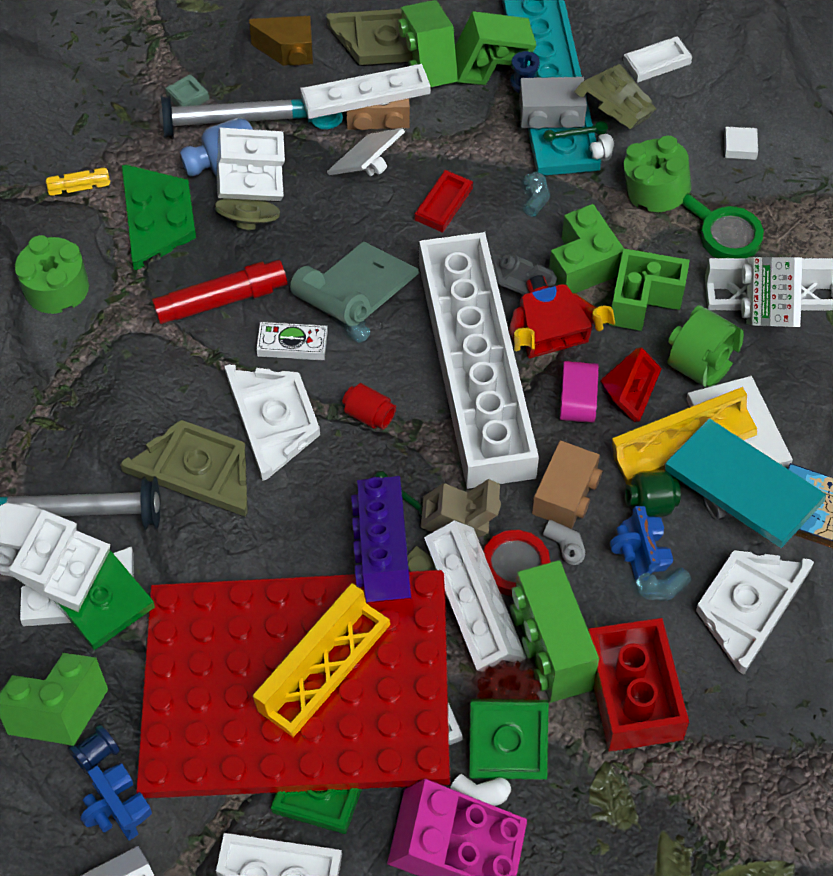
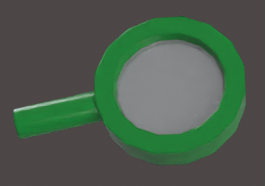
[682,193,764,258]

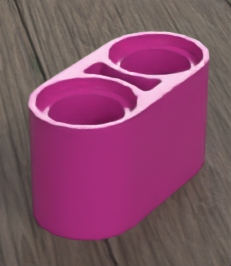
[560,361,598,423]

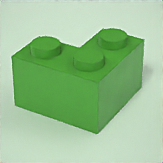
[398,0,458,87]
[455,11,537,85]
[549,204,623,293]
[609,248,690,331]
[0,653,108,746]

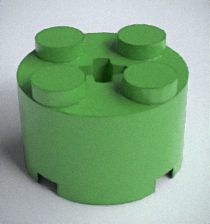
[624,135,691,212]
[15,235,89,314]
[667,305,744,387]

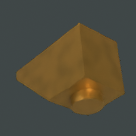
[249,16,313,66]

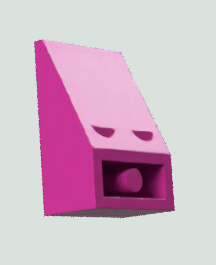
[387,779,527,876]

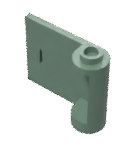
[291,241,419,326]

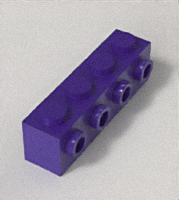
[351,476,411,602]

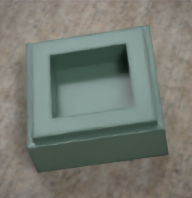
[165,74,209,106]

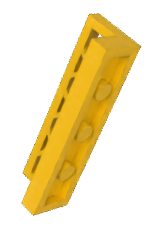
[612,387,757,485]
[253,584,391,737]

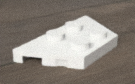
[224,364,320,481]
[696,550,814,674]

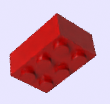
[588,618,689,752]

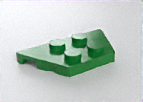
[122,165,196,270]

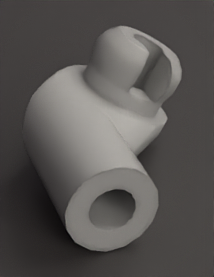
[543,520,586,565]

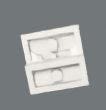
[217,128,285,201]
[9,509,110,612]

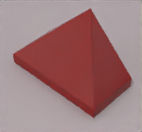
[600,347,662,422]

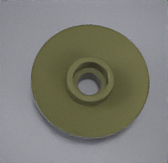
[215,198,280,230]

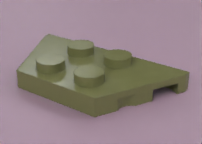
[327,6,443,65]
[574,64,656,129]
[121,420,248,517]

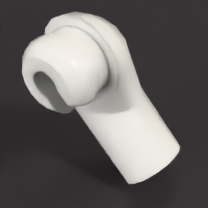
[589,134,614,161]
[450,774,511,806]

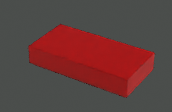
[415,170,473,233]

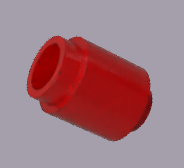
[342,383,396,430]

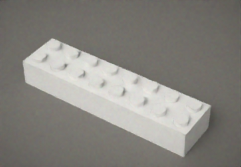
[419,232,539,489]

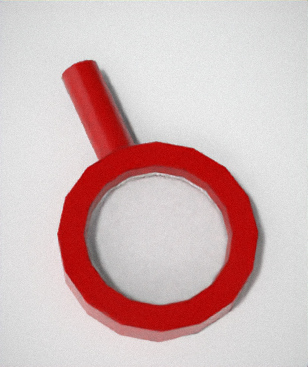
[483,530,551,597]

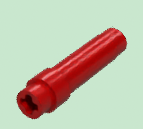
[152,259,288,325]

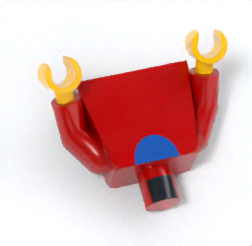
[509,275,615,359]

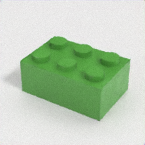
[510,560,599,703]

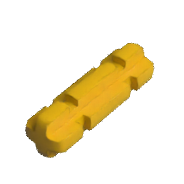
[46,167,110,196]

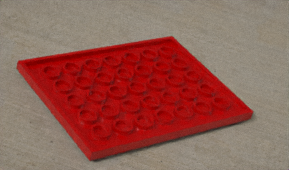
[137,570,450,798]

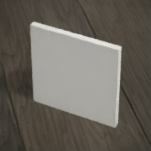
[327,128,405,176]

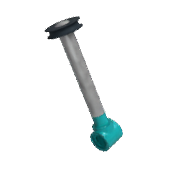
[160,95,343,140]
[0,476,160,530]

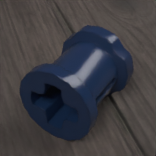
[510,51,540,93]
[68,724,120,775]

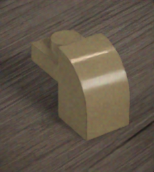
[421,479,501,538]

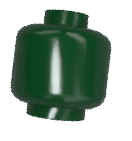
[625,470,681,517]

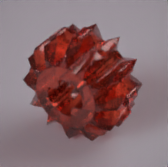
[476,659,541,700]

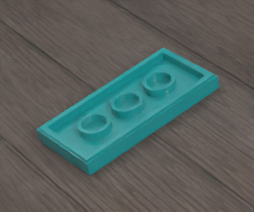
[665,418,826,548]

